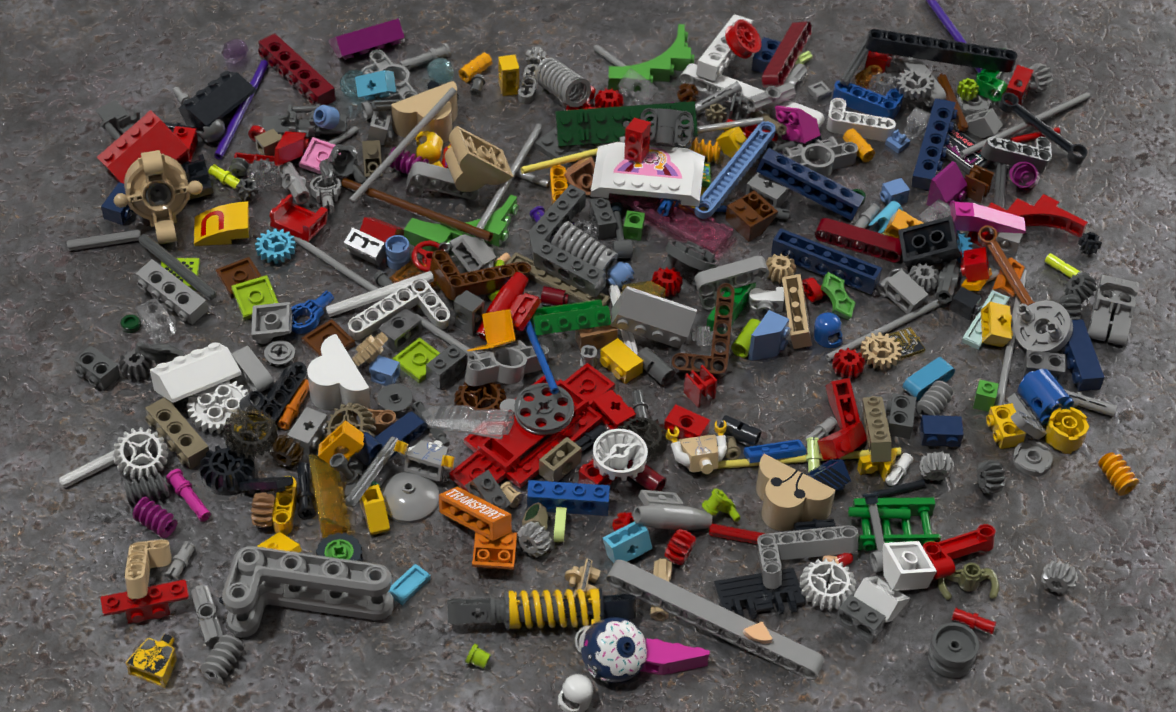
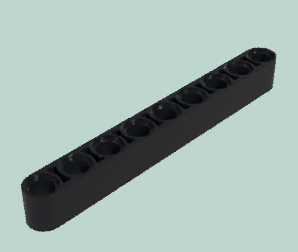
[865,29,1018,73]

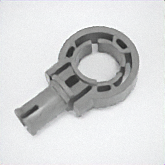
[310,175,341,214]

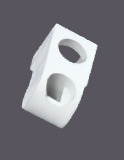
[748,287,784,312]

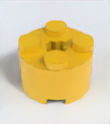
[1045,407,1089,454]

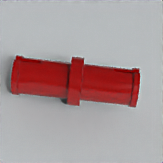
[952,608,997,635]

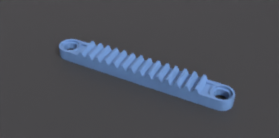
[695,121,776,219]

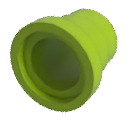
[465,644,491,669]

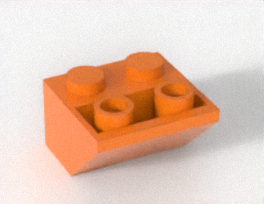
[472,532,517,569]

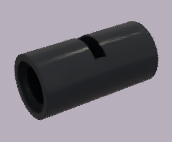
[719,415,762,447]

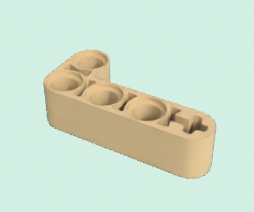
[125,540,172,599]

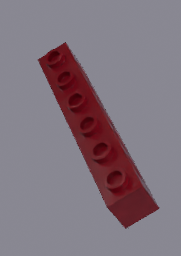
[258,33,336,106]

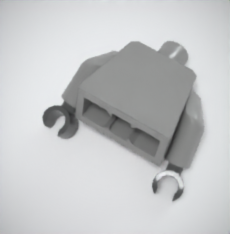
[438,234,496,272]

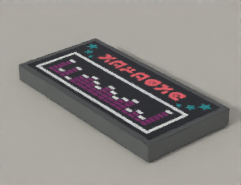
[920,126,994,174]

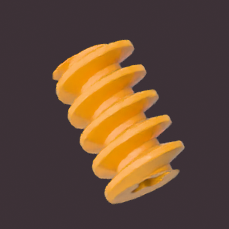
[684,137,721,164]
[1098,452,1139,496]

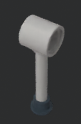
[862,492,884,572]

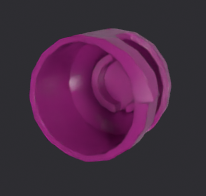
[1009,161,1039,190]

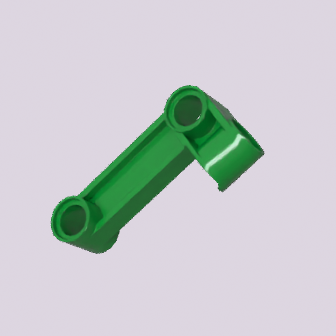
[975,48,1008,102]

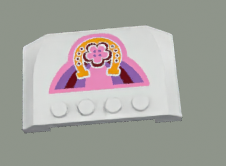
[591,142,705,206]

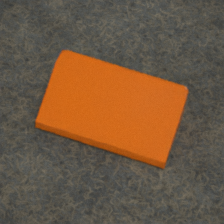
[992,257,1025,297]

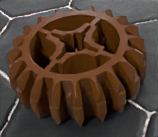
[454,381,507,425]

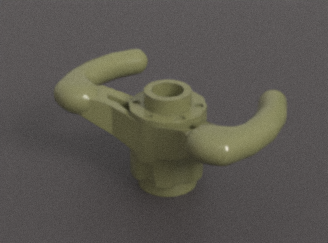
[937,563,999,600]

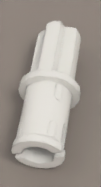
[885,453,913,486]

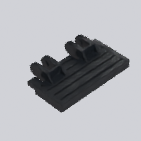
[713,567,805,620]

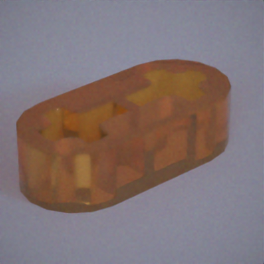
[854,65,882,88]

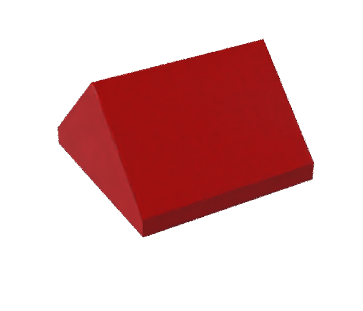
[360,217,404,242]

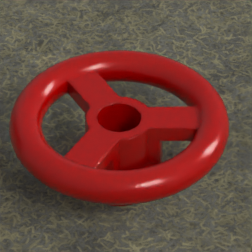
[411,241,444,272]

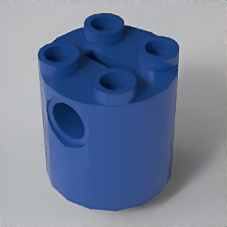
[1017,369,1074,425]

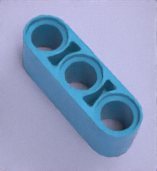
[902,357,955,400]

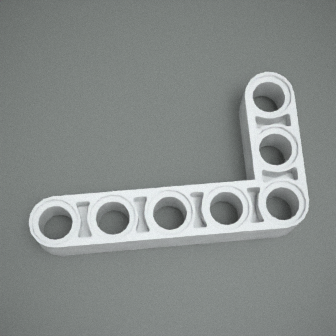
[348,278,450,340]

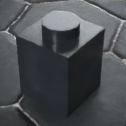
[950,287,982,320]

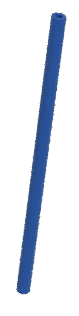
[525,320,559,394]

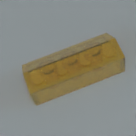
[309,454,351,539]

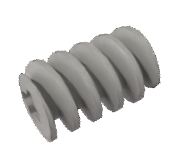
[915,381,953,418]
[201,635,245,684]

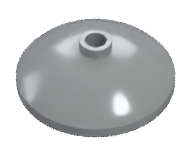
[380,472,439,523]

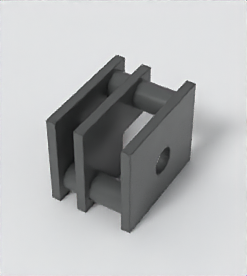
[729,93,751,121]

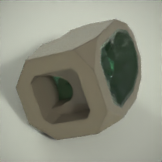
[522,502,548,531]

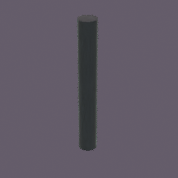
[869,479,925,498]

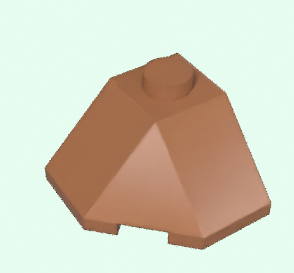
[564,157,595,196]

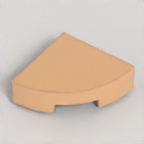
[743,622,773,644]

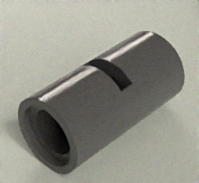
[637,347,675,385]

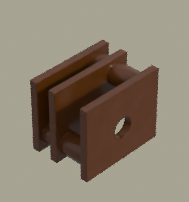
[965,164,994,203]

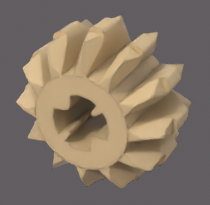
[766,253,796,284]

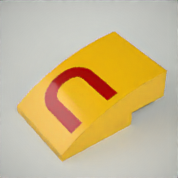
[194,201,249,246]

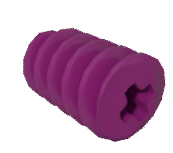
[389,146,429,175]
[133,497,178,539]

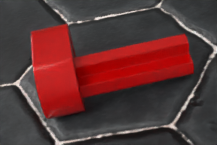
[802,277,845,302]

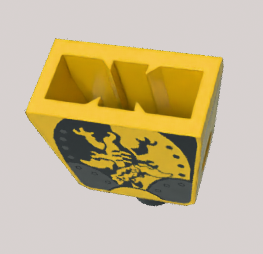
[126,634,177,688]

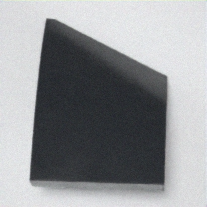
[181,154,214,200]

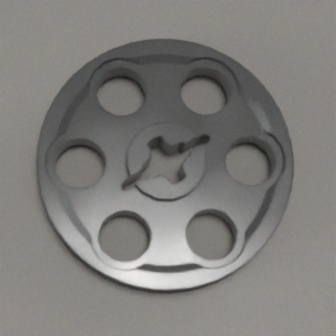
[514,383,574,435]

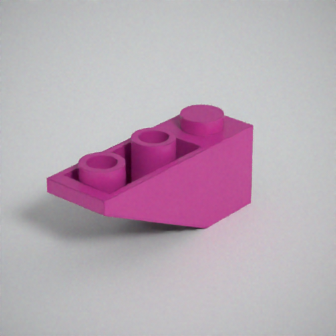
[641,638,710,675]

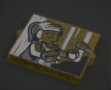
[888,327,926,360]

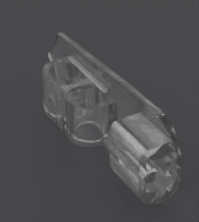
[421,405,514,439]

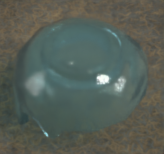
[427,58,454,83]

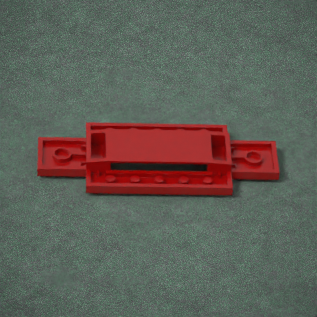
[449,363,615,493]

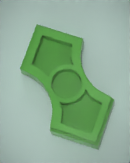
[821,272,856,320]

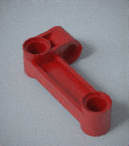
[923,524,995,580]

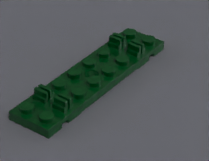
[555,101,698,147]

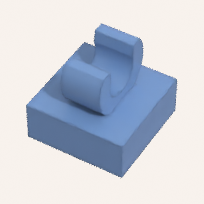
[885,129,910,153]

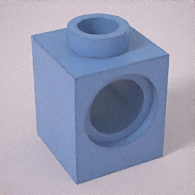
[880,178,910,205]
[369,355,400,386]

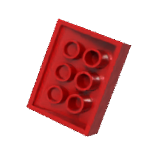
[97,110,190,184]

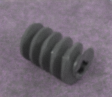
[124,473,169,505]

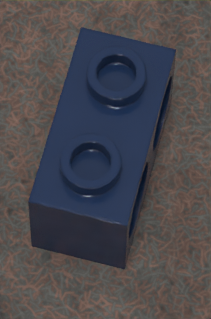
[751,37,781,73]

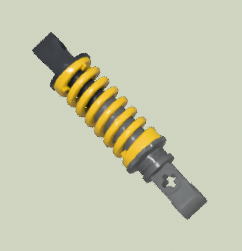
[447,587,636,630]

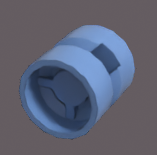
[385,235,410,270]

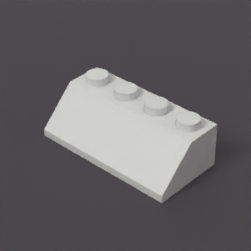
[150,342,242,403]

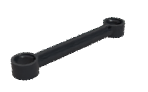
[999,93,1088,164]

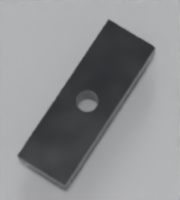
[239,476,293,494]

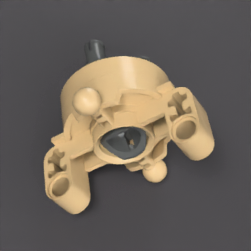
[114,150,203,244]

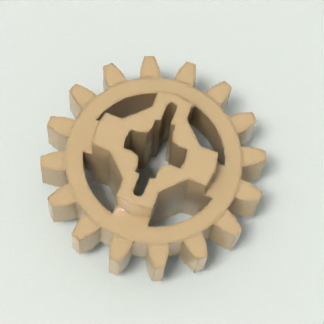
[352,332,388,366]
[860,332,902,370]

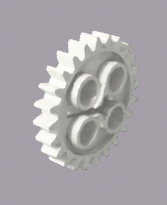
[187,380,252,434]

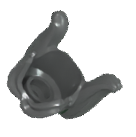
[319,145,367,185]

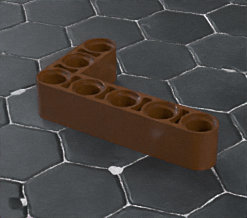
[430,250,531,300]
[671,283,735,378]

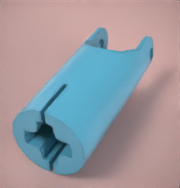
[869,201,903,233]

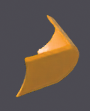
[467,309,516,352]

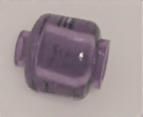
[222,38,248,63]

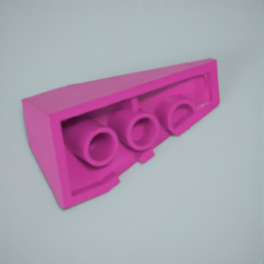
[950,202,1026,233]

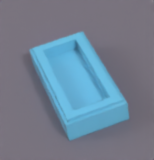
[389,564,431,606]

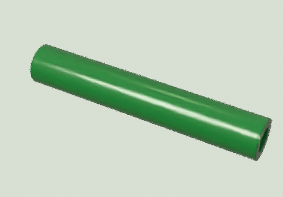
[848,507,911,519]

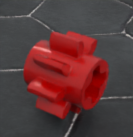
[613,512,634,531]

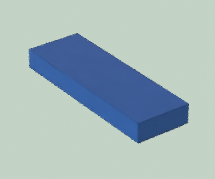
[743,439,806,463]

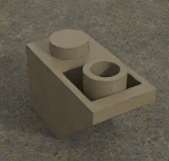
[362,140,383,177]

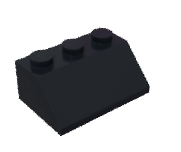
[898,216,963,271]

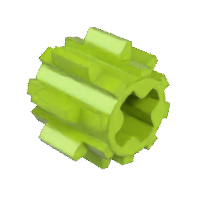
[957,78,979,101]

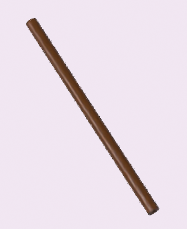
[341,178,493,242]

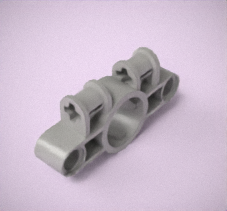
[360,50,417,100]
[783,136,858,177]
[465,340,549,386]

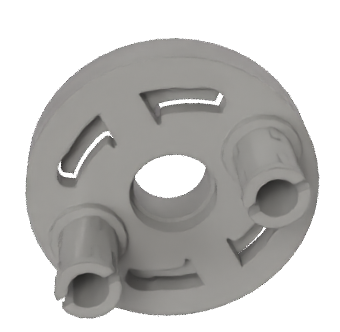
[1015,300,1073,353]

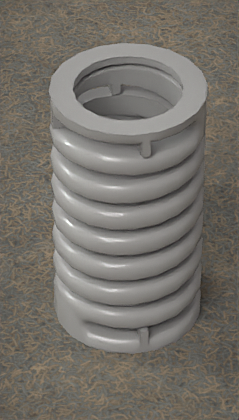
[534,58,591,107]
[551,221,618,276]

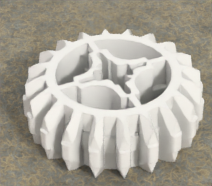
[113,427,168,480]
[800,558,856,612]

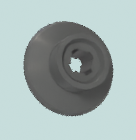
[377,384,413,412]

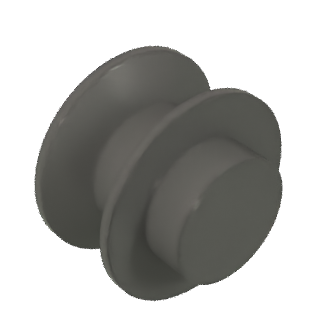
[229,158,249,177]

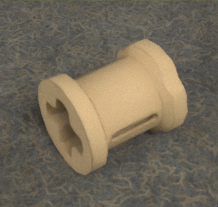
[500,482,524,508]

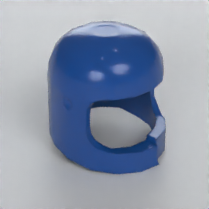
[814,312,843,348]

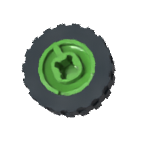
[316,532,363,575]

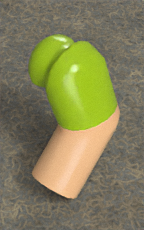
[493,253,511,267]

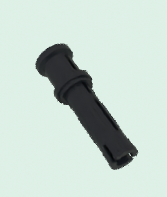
[296,462,316,519]

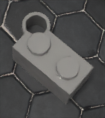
[876,269,928,314]

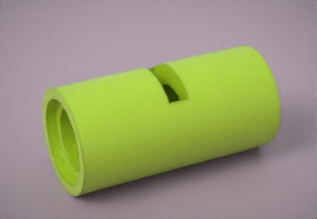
[731,319,761,358]

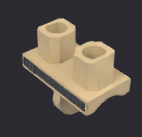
[564,559,600,598]

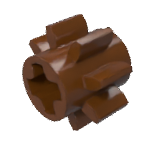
[677,83,698,102]

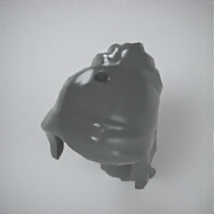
[135,342,185,366]

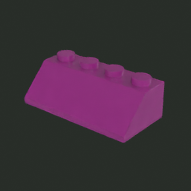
[328,18,405,60]

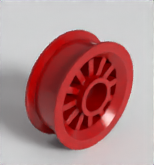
[725,19,761,59]

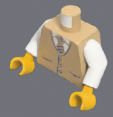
[666,420,727,474]

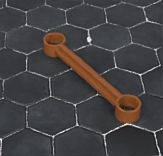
[977,225,1035,306]

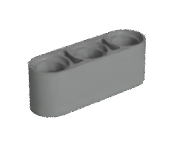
[231,346,274,393]

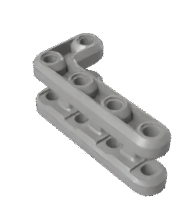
[222,546,394,637]

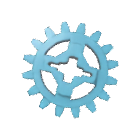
[255,228,296,264]

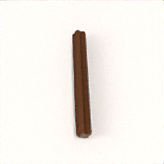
[937,73,969,132]

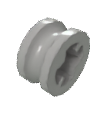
[757,300,774,318]

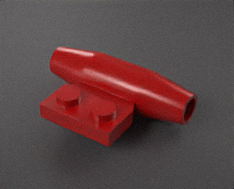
[477,272,542,340]

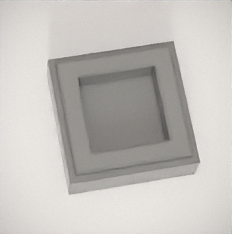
[807,81,832,101]

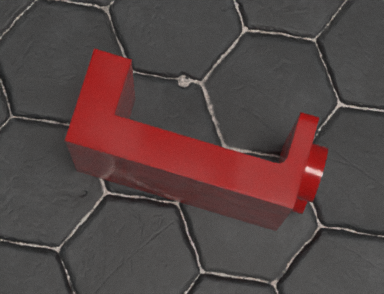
[269,194,328,242]

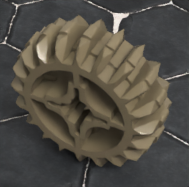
[324,402,376,454]

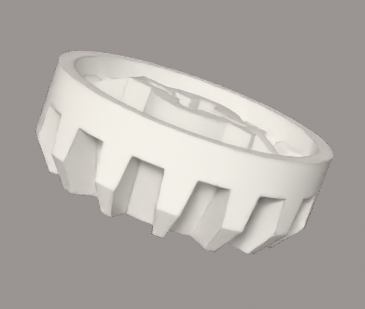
[592,429,648,481]

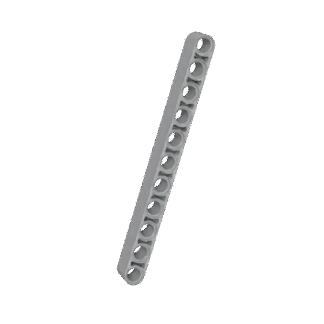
[606,559,824,680]

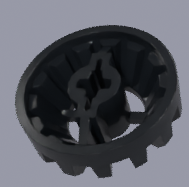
[199,444,256,496]

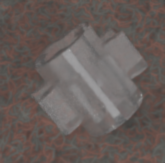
[691,326,713,346]

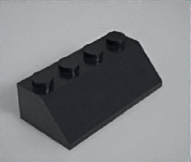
[178,71,257,128]

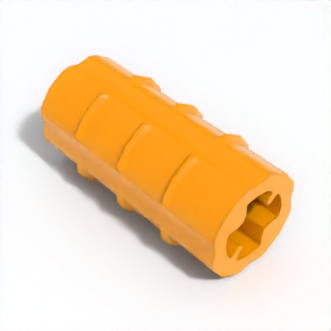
[458,52,493,82]
[843,128,875,162]

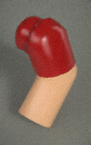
[822,553,853,567]

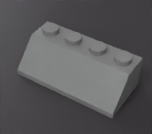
[610,286,697,349]

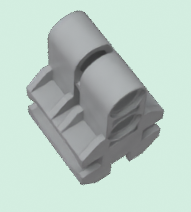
[1088,275,1139,346]

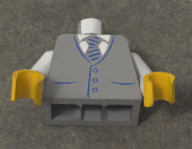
[394,440,455,482]

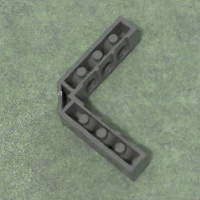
[529,184,606,298]

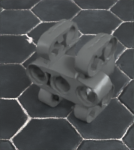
[641,108,694,149]

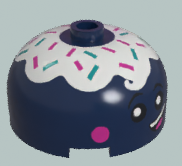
[581,617,647,684]

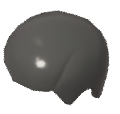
[197,119,225,143]

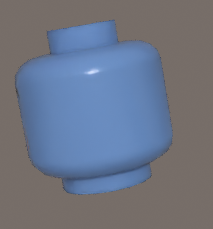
[313,105,340,129]
[606,262,635,289]

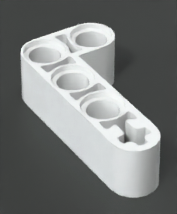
[827,98,896,141]

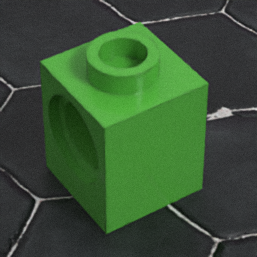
[623,210,645,241]
[973,380,999,412]

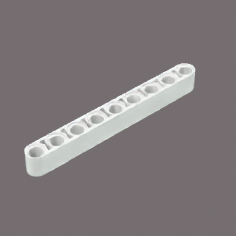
[680,63,825,128]

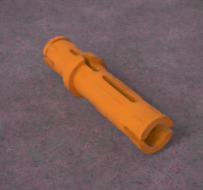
[277,379,309,430]

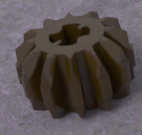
[269,435,304,468]

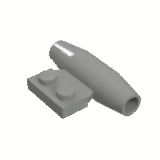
[633,490,712,531]

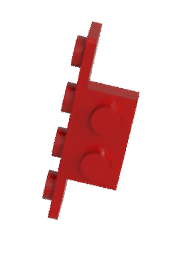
[100,580,189,624]

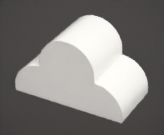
[307,334,371,410]

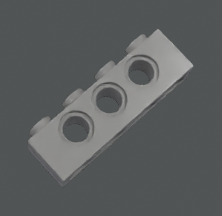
[136,259,208,325]

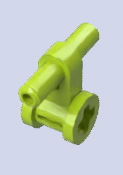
[702,488,741,522]

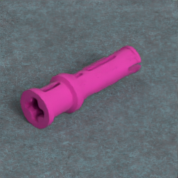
[166,469,211,522]

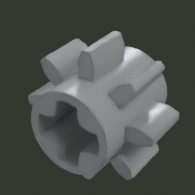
[525,46,546,65]

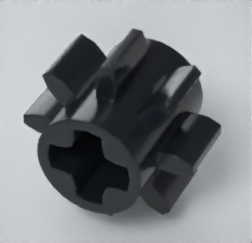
[1078,232,1102,254]

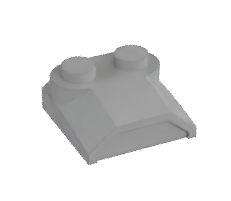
[251,302,292,344]

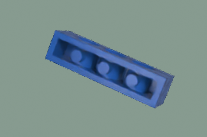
[527,480,610,516]

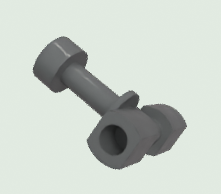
[330,453,364,499]

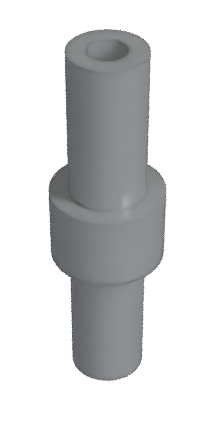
[173,87,190,105]

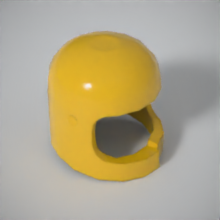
[416,131,443,164]

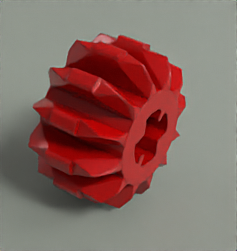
[595,88,624,108]
[651,267,683,298]
[832,347,865,379]
[665,529,696,565]

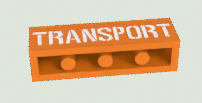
[439,487,512,541]

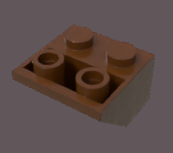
[725,190,778,242]

